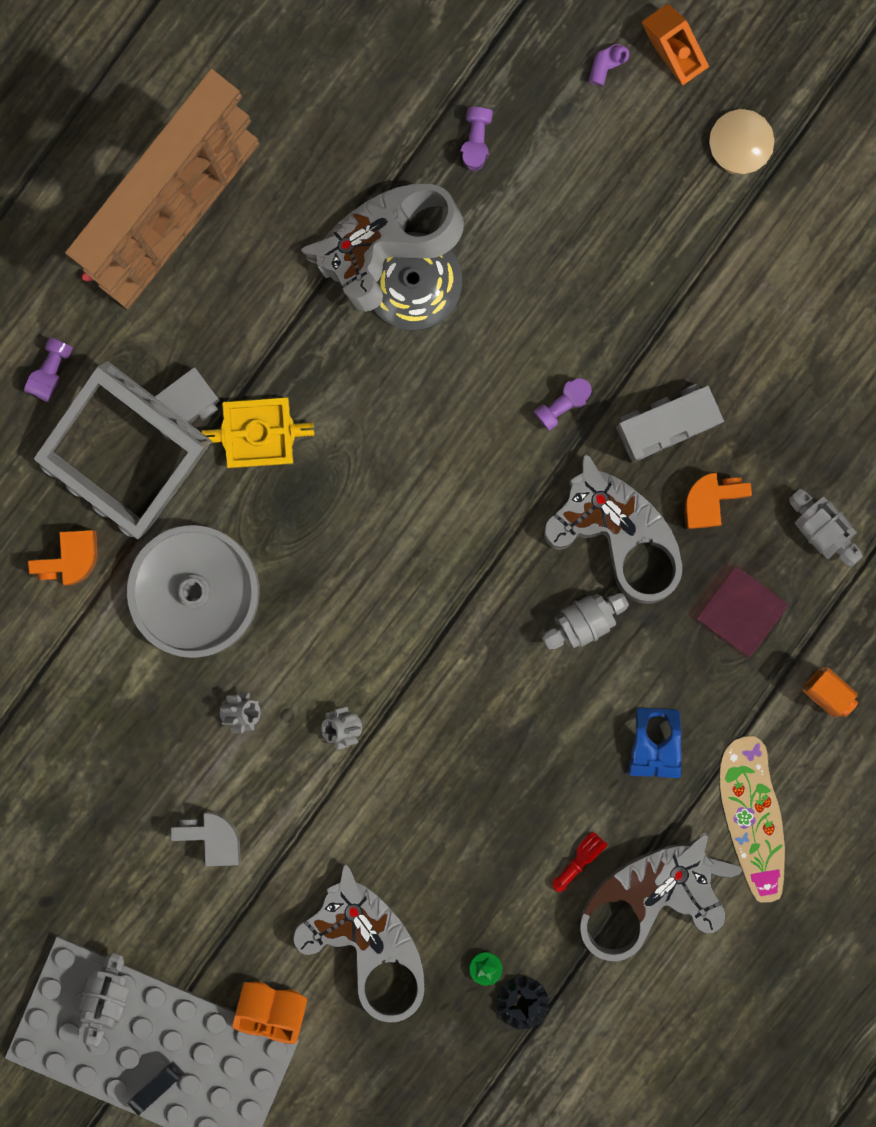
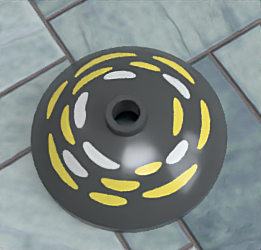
[373,232,462,331]

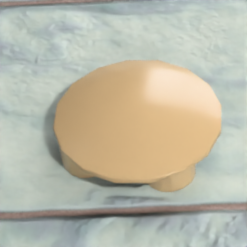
[709,109,775,174]

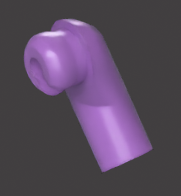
[588,44,629,86]

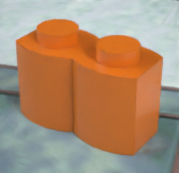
[801,666,858,718]
[232,981,308,1044]

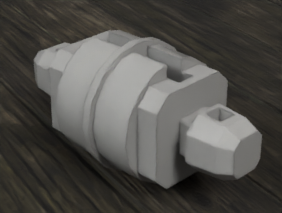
[789,489,863,567]
[541,593,629,649]
[78,953,129,1048]

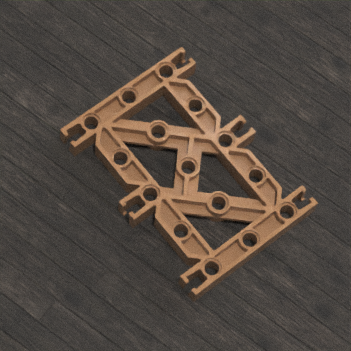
[65,69,260,310]

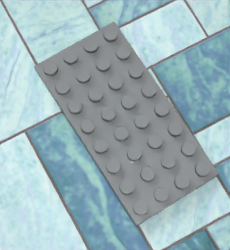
[5,935,299,1127]

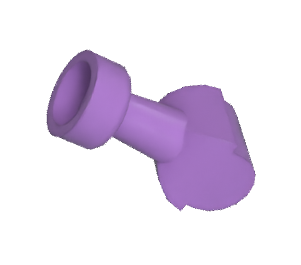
[460,107,493,171]
[24,337,73,402]
[533,378,592,431]

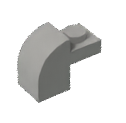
[171,811,241,866]

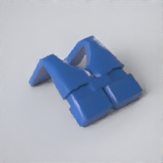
[628,708,682,778]

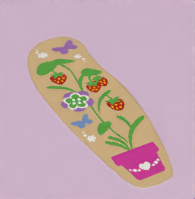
[720,736,785,902]

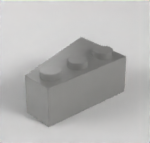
[616,383,724,463]

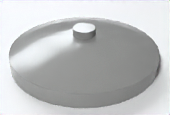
[127,525,260,658]

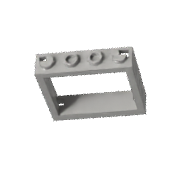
[34,361,213,539]

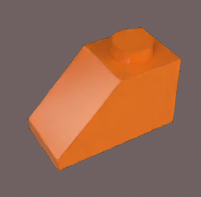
[641,3,709,85]

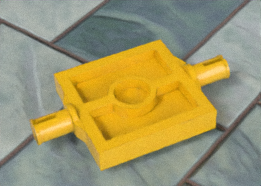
[202,398,314,468]

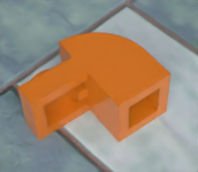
[684,473,752,529]
[28,530,98,586]

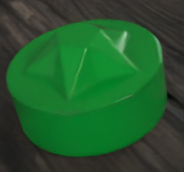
[469,951,502,986]

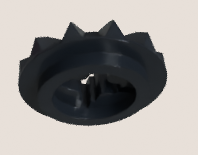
[496,976,549,1030]

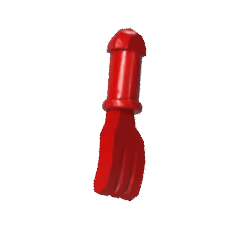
[552,832,608,892]

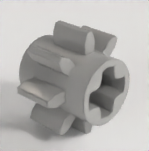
[220,692,261,733]
[321,707,362,750]

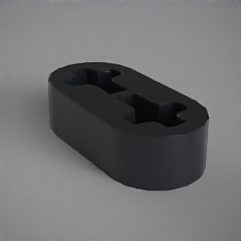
[127,1061,184,1116]

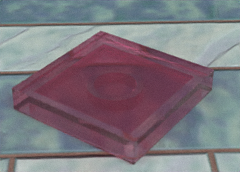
[697,566,789,658]

